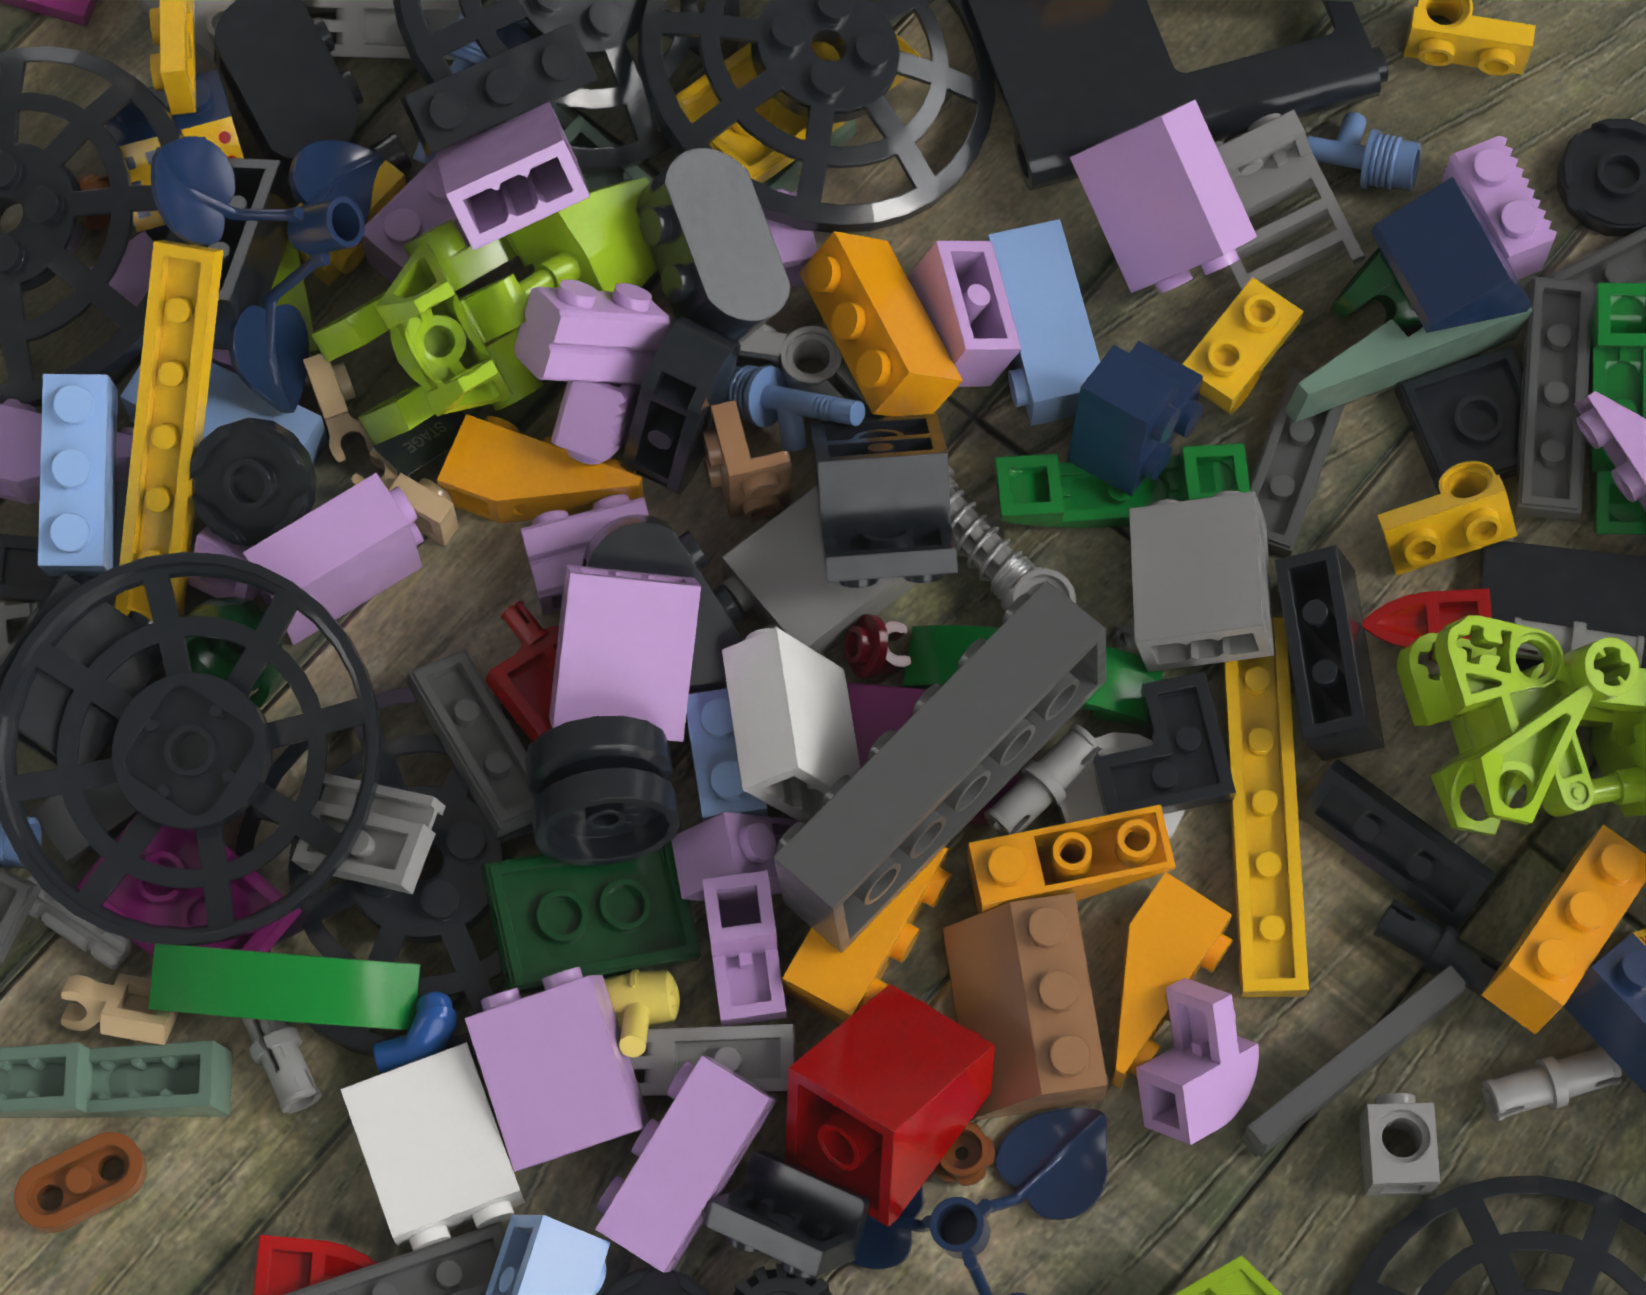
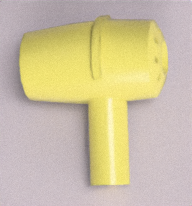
[604,969,680,1058]

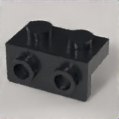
[702,1150,870,1278]

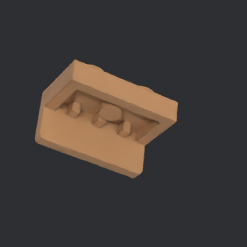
[702,400,792,520]

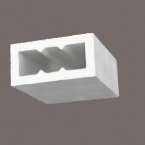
[722,627,860,824]
[340,1042,525,1251]

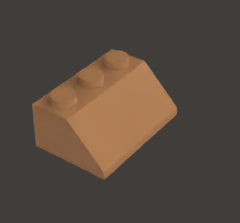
[942,893,1108,1121]

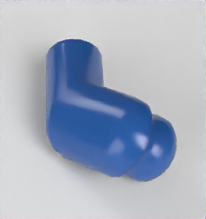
[373,991,457,1074]

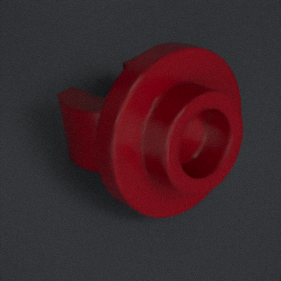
[843,614,911,678]

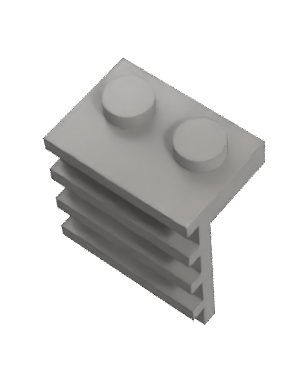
[1215,110,1365,290]

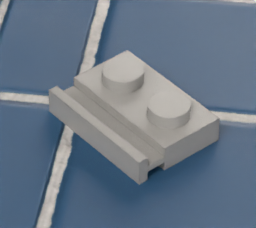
[292,773,446,894]

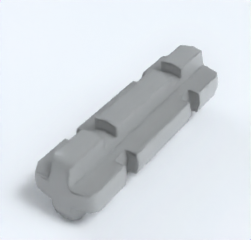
[26,875,133,969]

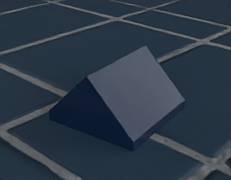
[1371,177,1532,333]

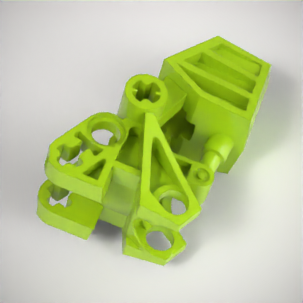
[311,177,658,445]
[1397,615,1646,837]

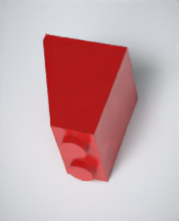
[785,984,995,1227]

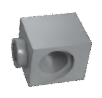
[1359,1093,1440,1197]

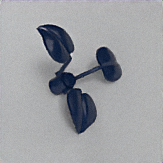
[150,136,383,414]
[851,1108,1108,1295]

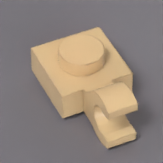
[303,353,374,464]
[351,448,459,546]
[61,973,179,1045]

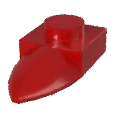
[1362,588,1492,660]
[252,1235,377,1295]

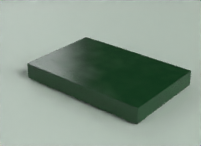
[481,841,702,994]

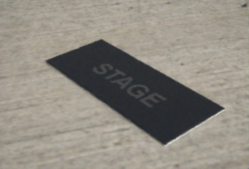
[372,411,465,476]

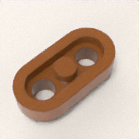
[14,1132,147,1233]

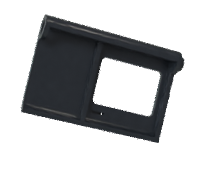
[966,0,1388,191]

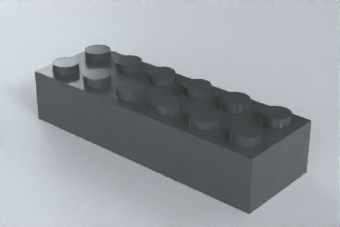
[774,581,1106,953]

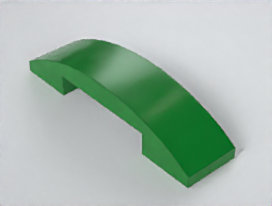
[1588,282,1646,535]
[994,443,1250,528]
[903,625,1163,727]
[149,944,421,1030]

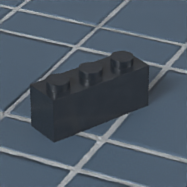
[192,158,297,350]
[1274,545,1385,761]

